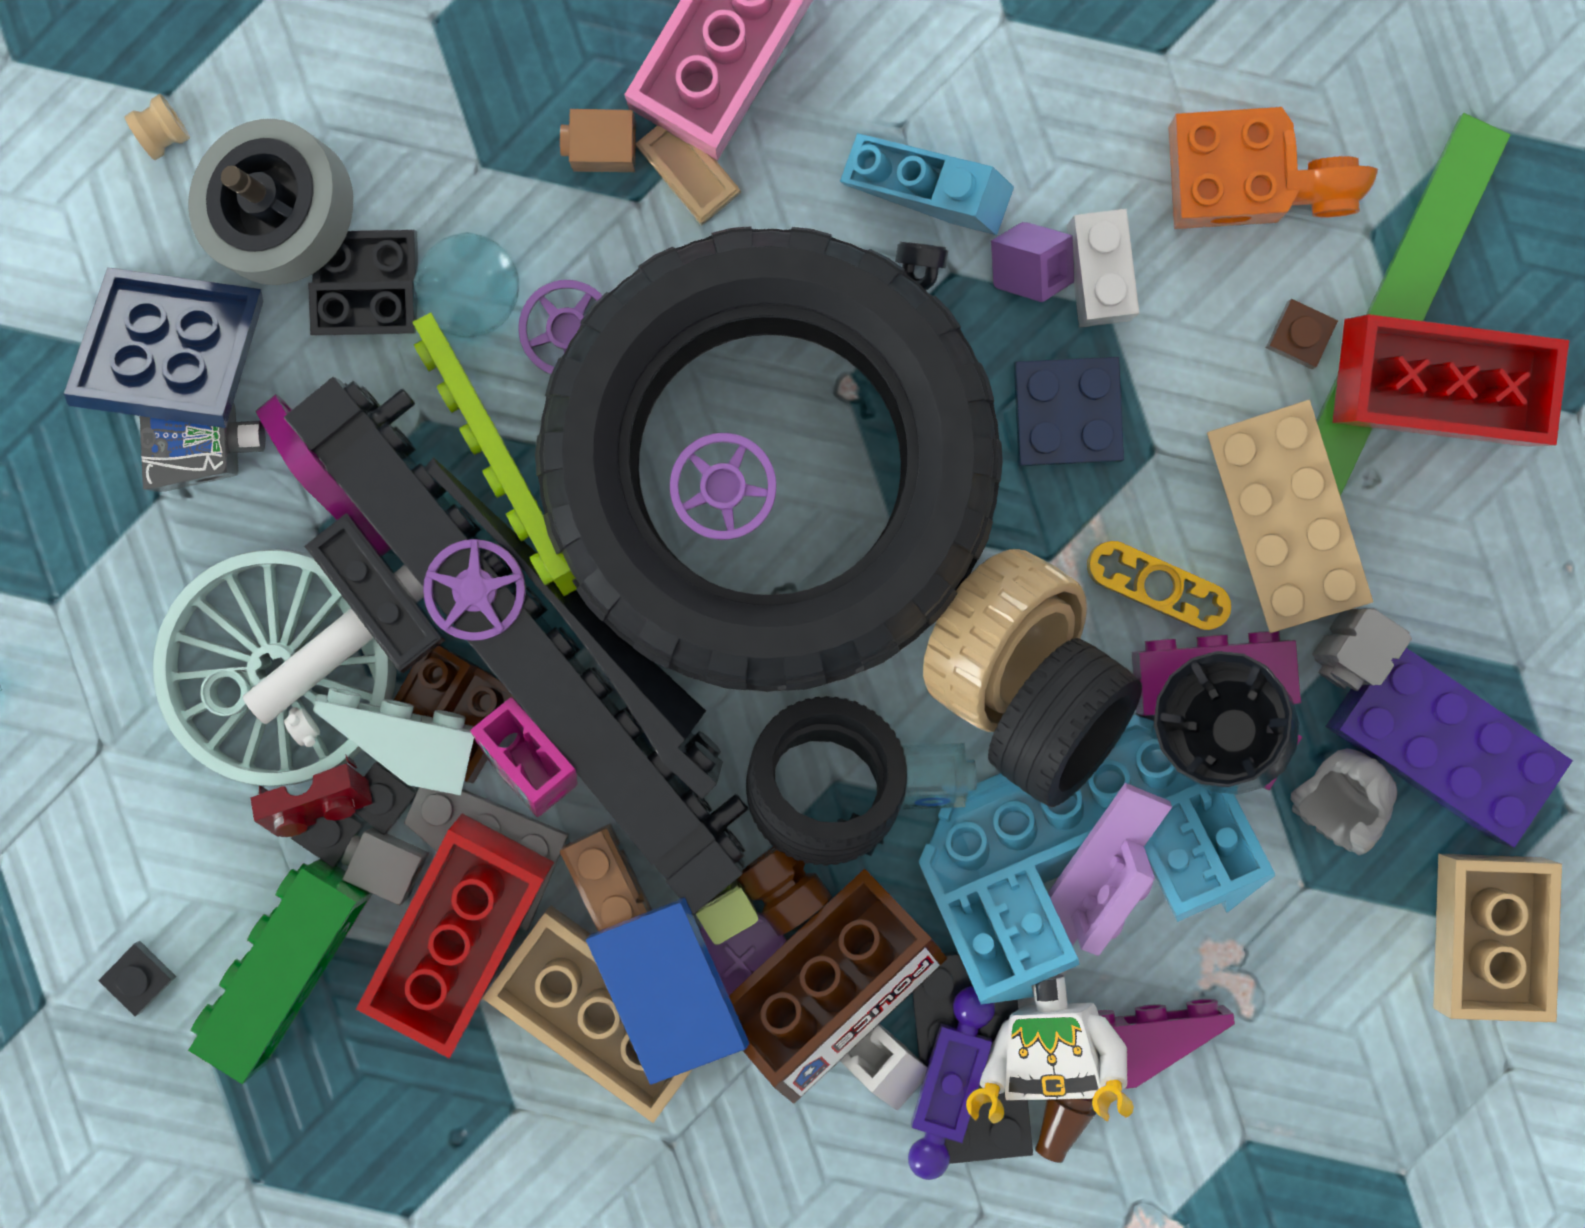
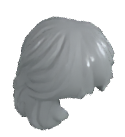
[1291,748,1397,855]

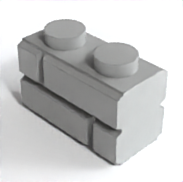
[1312,608,1412,691]

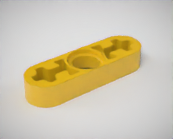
[1087,541,1231,630]

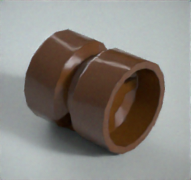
[737,846,832,936]

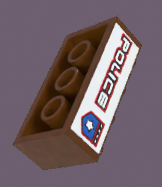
[729,869,948,1104]

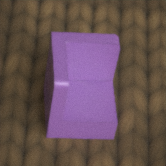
[991,222,1074,302]

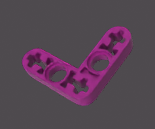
[255,394,391,556]

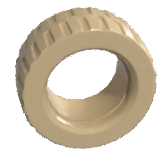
[923,549,1087,732]

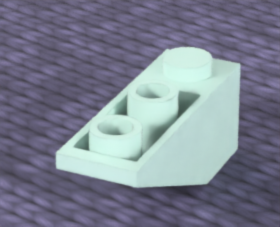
[313,688,474,796]

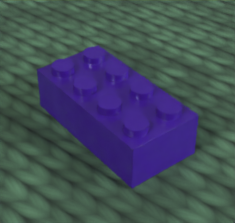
[1325,648,1573,848]

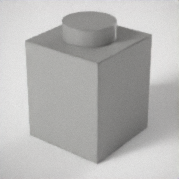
[341,827,429,906]

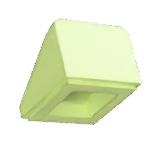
[696,879,758,945]

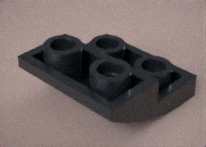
[308,230,418,336]

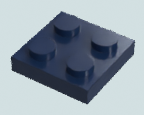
[1014,357,1124,466]

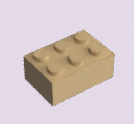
[1433,854,1562,1023]

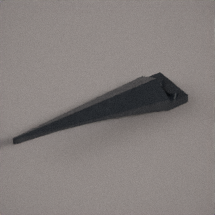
[424,457,723,799]

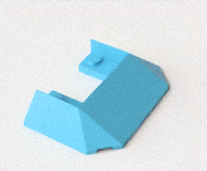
[919,715,1275,1004]

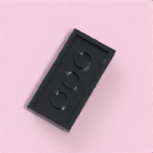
[912,952,1033,1164]

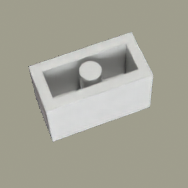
[1067,209,1139,328]

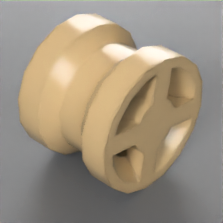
[124,94,190,160]

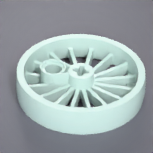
[153,549,397,786]

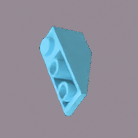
[840,133,1014,236]

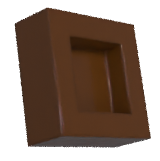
[1266,299,1338,369]

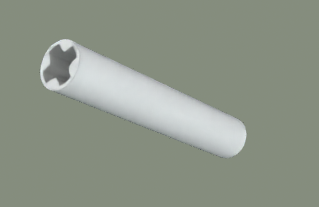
[243,565,424,724]

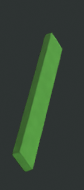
[1316,113,1511,496]

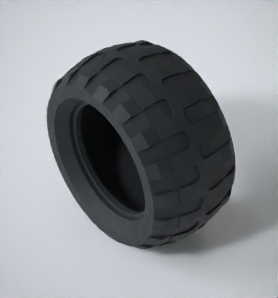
[535,226,1003,692]

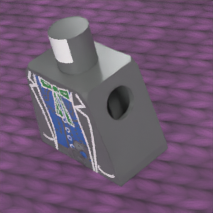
[140,403,266,492]

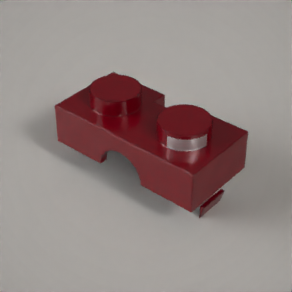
[250,754,373,837]

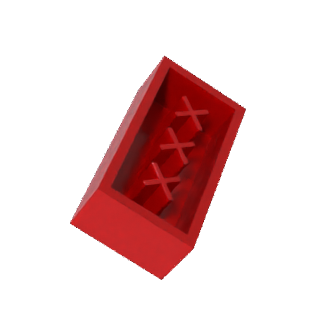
[1332,314,1569,447]

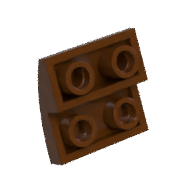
[393,645,520,783]

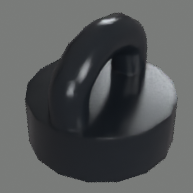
[895,242,948,290]

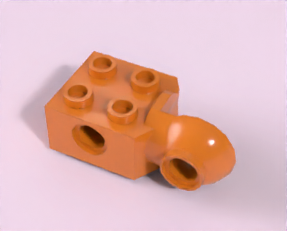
[1168,107,1378,229]

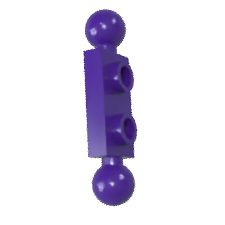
[908,986,995,1180]

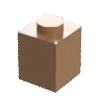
[560,109,636,172]

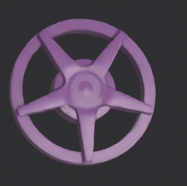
[518,280,602,374]
[670,433,777,540]
[423,539,526,641]

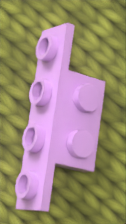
[1048,783,1172,956]

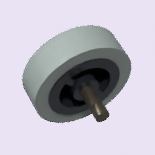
[188,119,353,285]

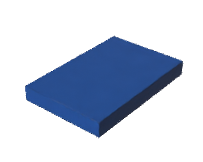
[586,897,749,1085]

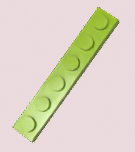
[413,312,577,596]

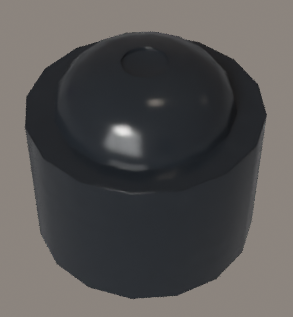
[1154,651,1300,795]

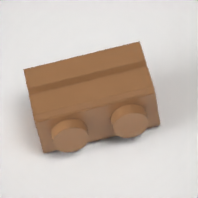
[559,823,652,931]

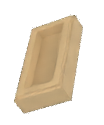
[635,125,741,226]

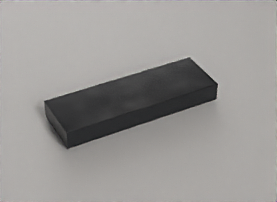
[304,513,445,673]

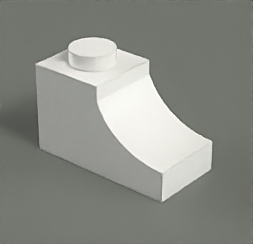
[840,1024,927,1111]

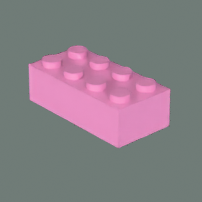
[624,0,813,161]

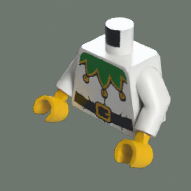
[966,974,1134,1123]

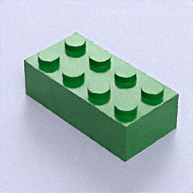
[188,859,373,1085]

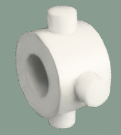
[284,707,320,747]

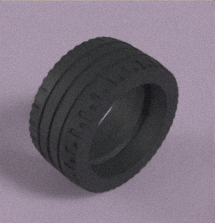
[988,638,1142,807]
[746,696,907,866]

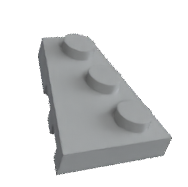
[404,787,569,931]

